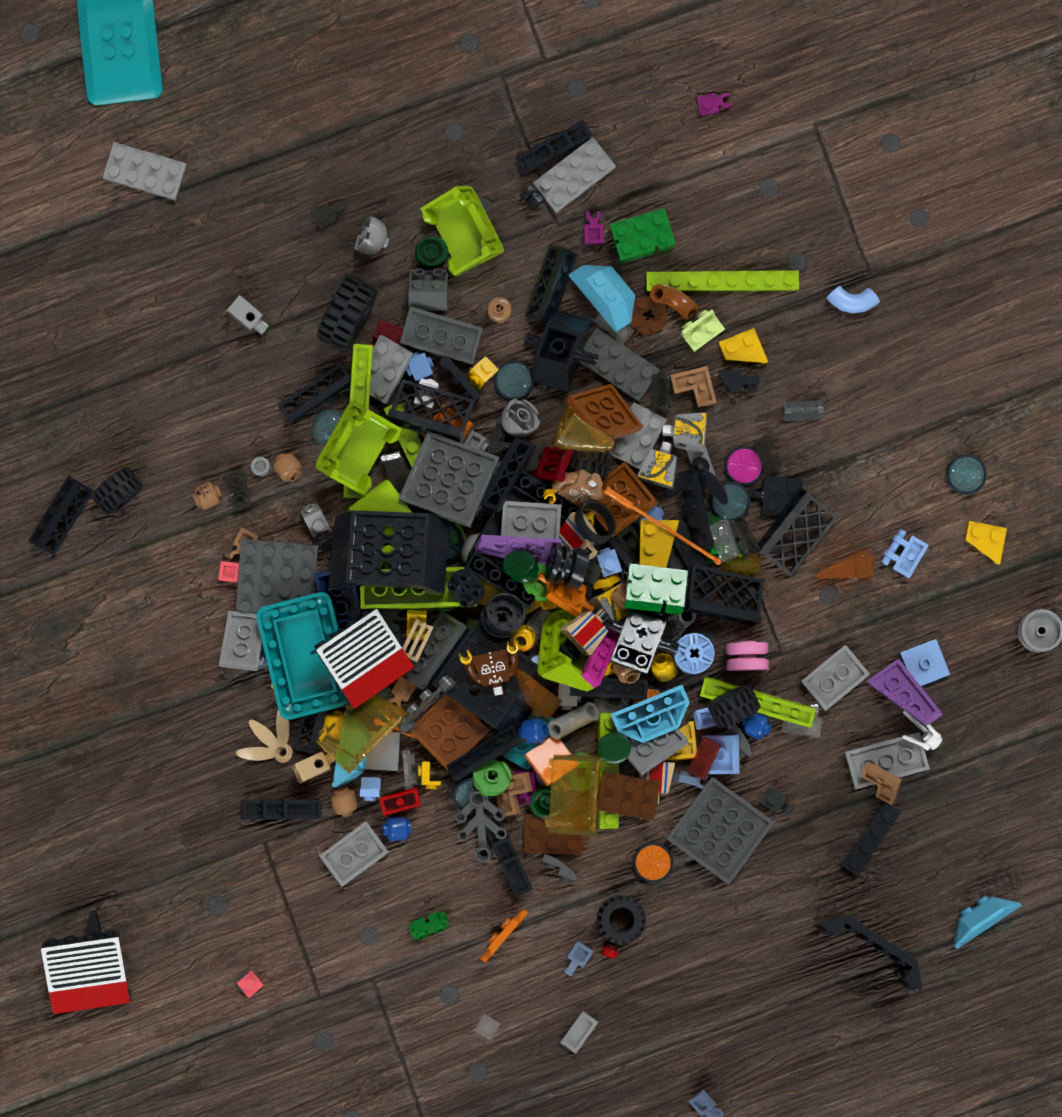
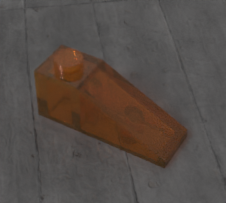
[814,551,874,579]
[514,667,562,720]

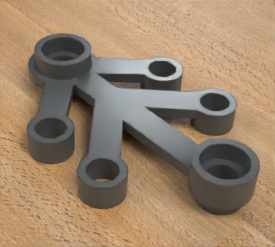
[399,675,456,734]
[455,788,508,862]

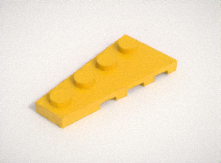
[639,520,679,568]

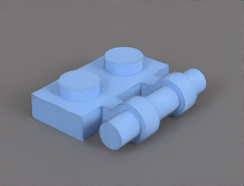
[881,529,929,579]

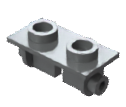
[784,400,823,421]

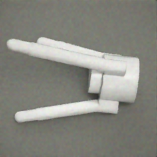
[903,711,942,750]

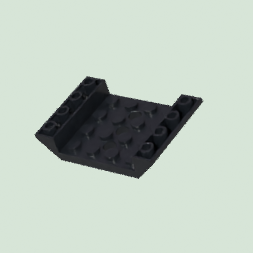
[465,471,584,609]
[328,510,450,595]
[429,612,554,733]
[813,913,923,991]

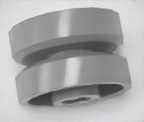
[1017,609,1062,653]

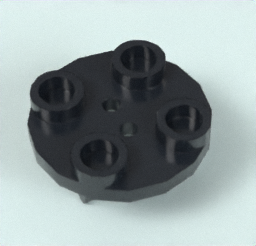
[447,569,485,608]

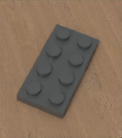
[399,307,483,365]
[579,328,660,402]
[402,611,467,690]

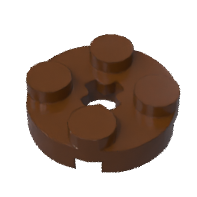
[631,296,668,335]

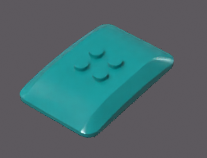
[77,0,163,105]
[256,592,348,720]

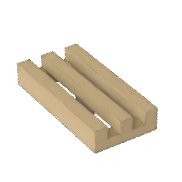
[402,619,434,662]

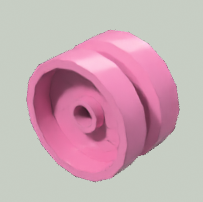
[726,641,769,671]

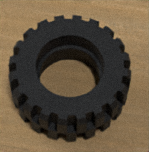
[317,275,378,352]

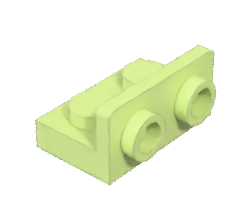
[681,309,725,352]

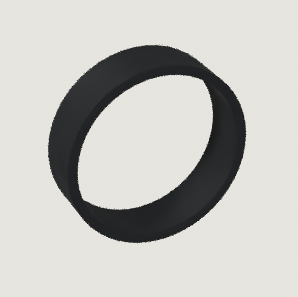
[575,501,617,544]

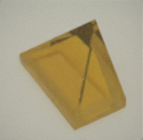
[721,554,761,575]

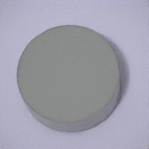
[251,457,270,476]

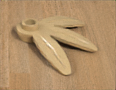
[236,710,293,763]

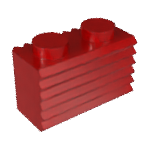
[379,788,421,816]

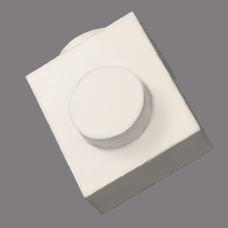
[414,378,439,411]

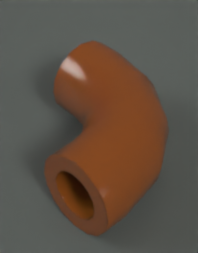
[650,284,699,320]

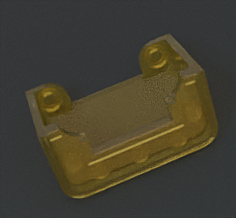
[554,392,615,453]
[316,694,408,774]
[545,754,600,836]

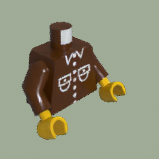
[459,641,519,696]

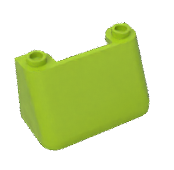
[420,186,504,276]
[316,402,402,496]
[347,479,412,569]
[537,608,594,691]

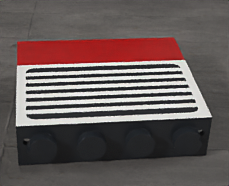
[310,609,414,711]
[41,929,132,1014]

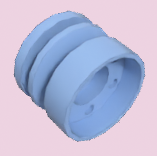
[672,633,715,675]

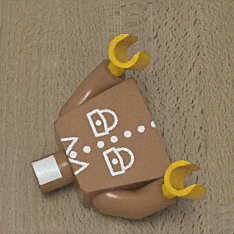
[543,469,604,526]

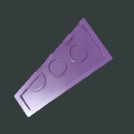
[475,535,561,565]
[868,659,942,726]

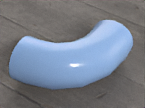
[826,286,880,313]

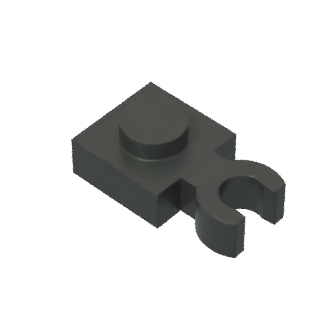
[372,609,407,625]

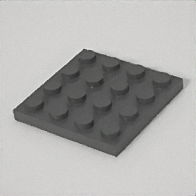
[399,431,500,528]
[236,538,319,614]
[667,777,775,885]

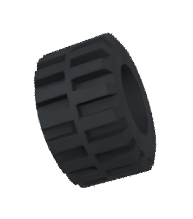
[565,444,613,480]
[91,467,144,515]
[707,685,761,728]
[597,895,646,944]

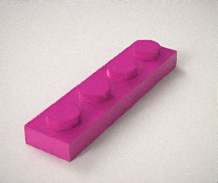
[581,631,619,688]

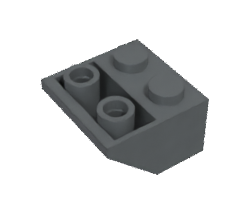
[409,269,448,311]

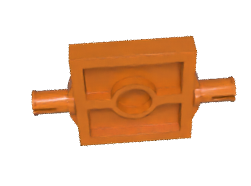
[537,572,595,617]
[480,908,529,963]

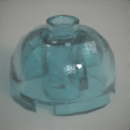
[312,409,343,446]

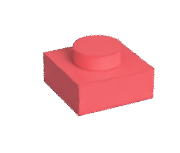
[218,561,239,583]
[237,970,264,998]

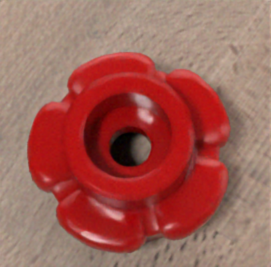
[601,944,620,959]

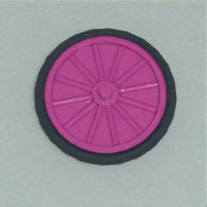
[724,446,765,486]

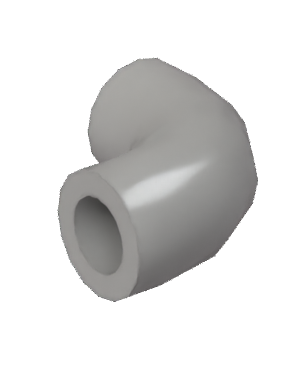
[548,702,598,739]

